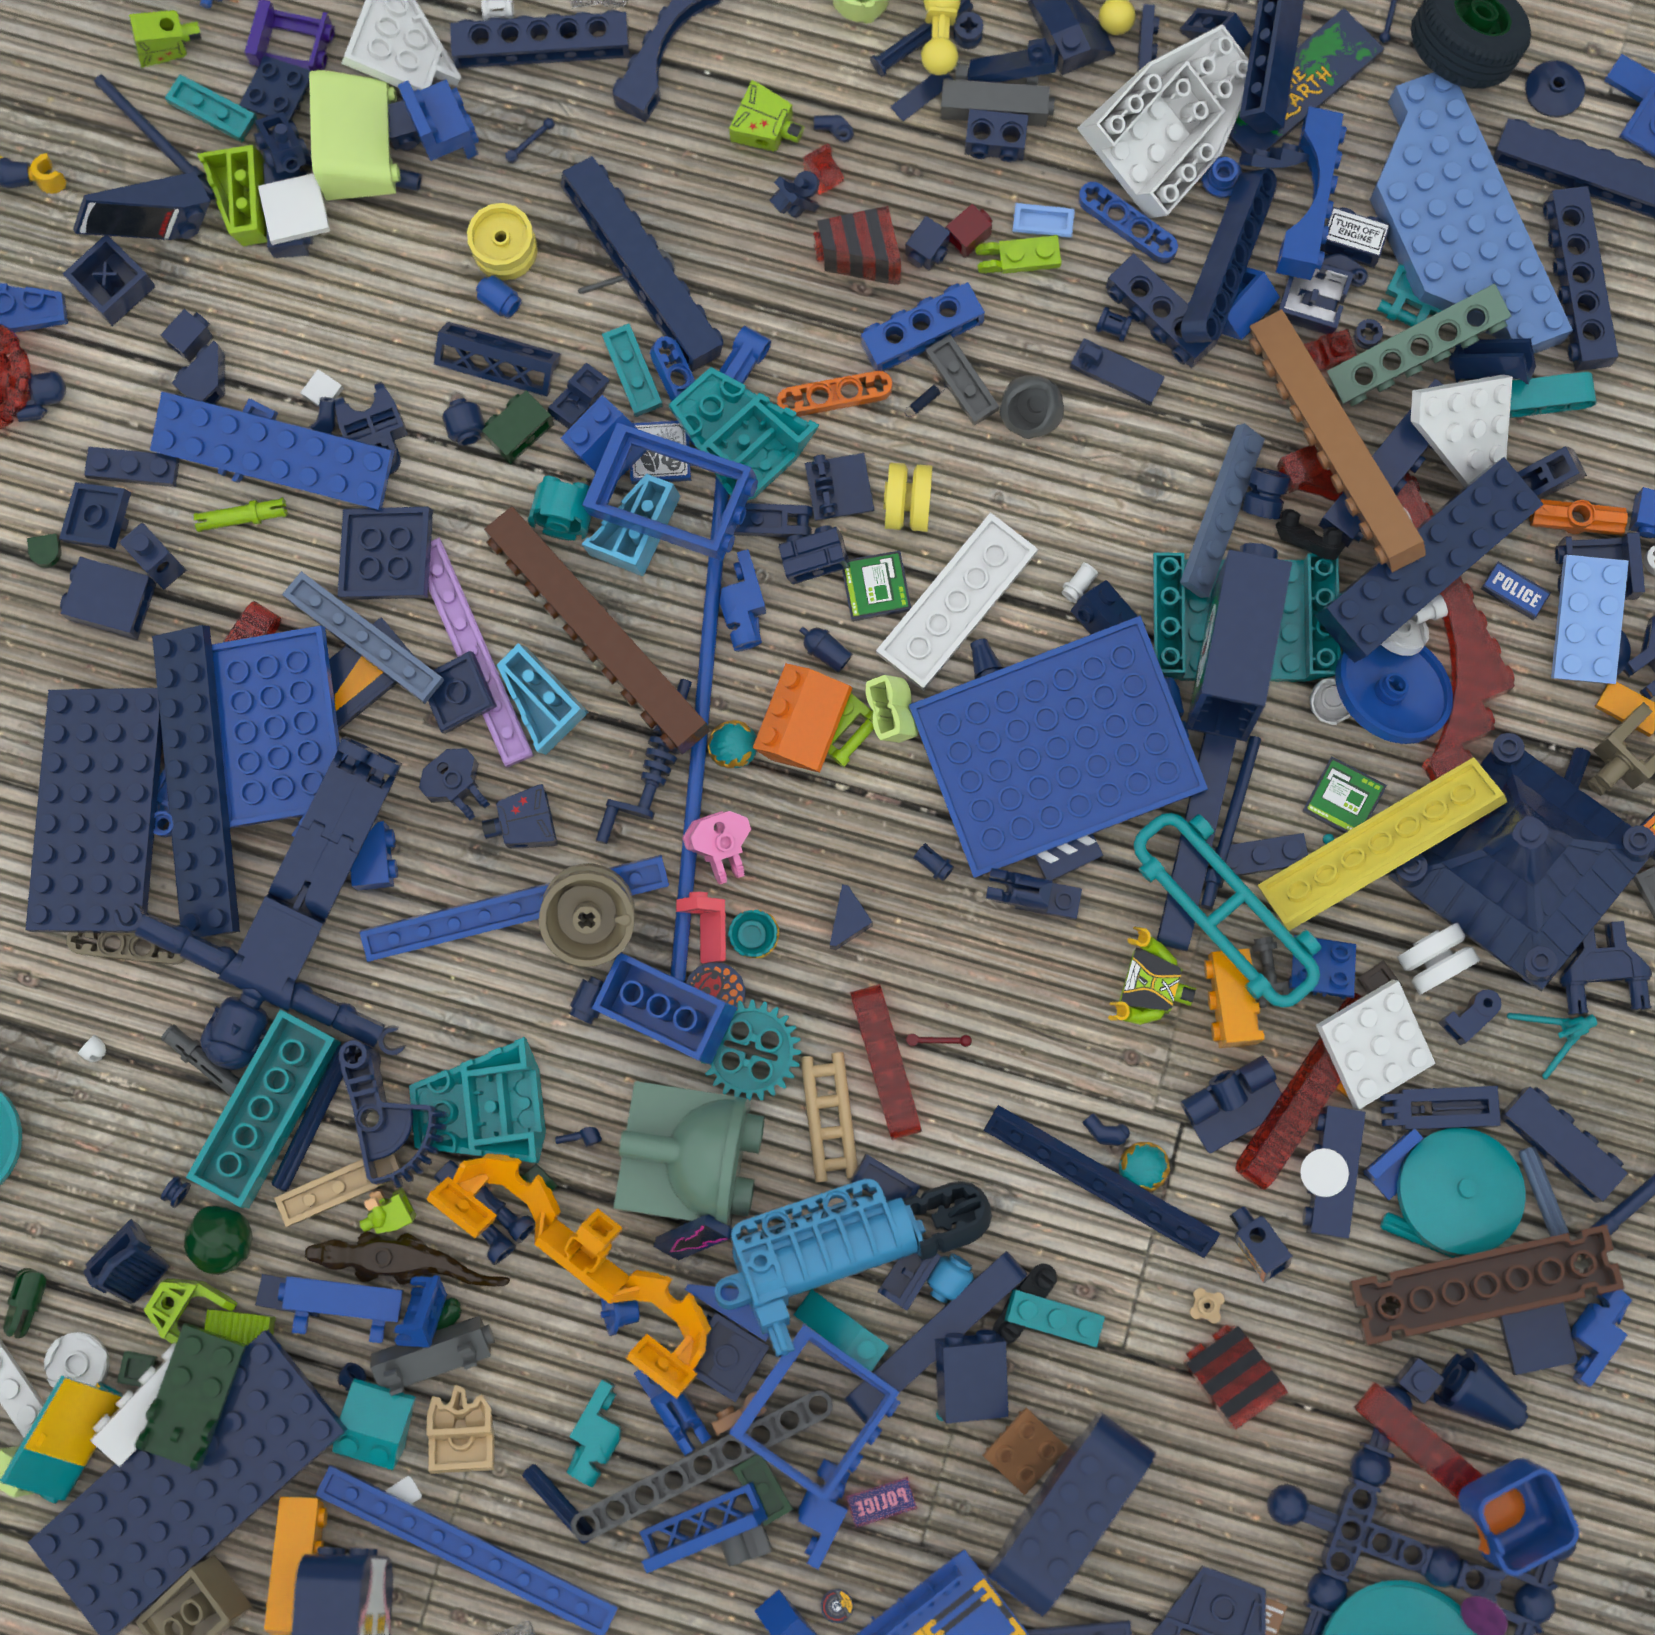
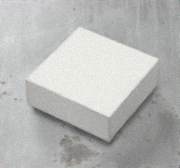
[300,369,344,407]

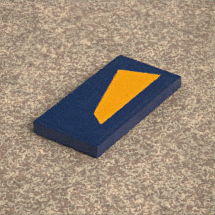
[329,617,414,731]

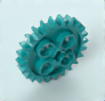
[701,999,802,1102]

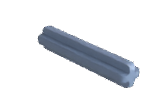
[1519,1147,1569,1237]

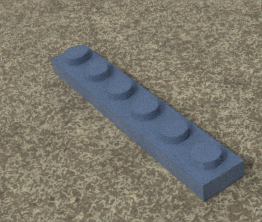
[1180,423,1265,598]
[282,571,444,704]

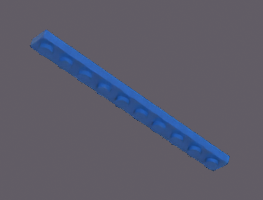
[359,855,669,962]
[315,1465,619,1635]

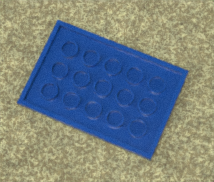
[212,625,340,829]

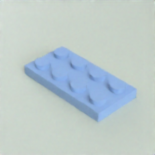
[1551,555,1629,684]

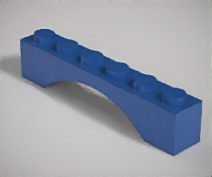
[1276,106,1347,280]

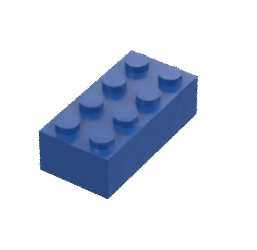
[592,953,737,1065]

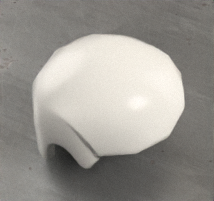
[1309,676,1351,725]

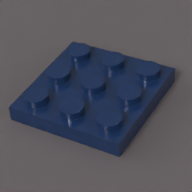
[337,506,433,600]

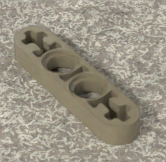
[66,932,186,965]

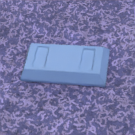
[1012,203,1075,238]

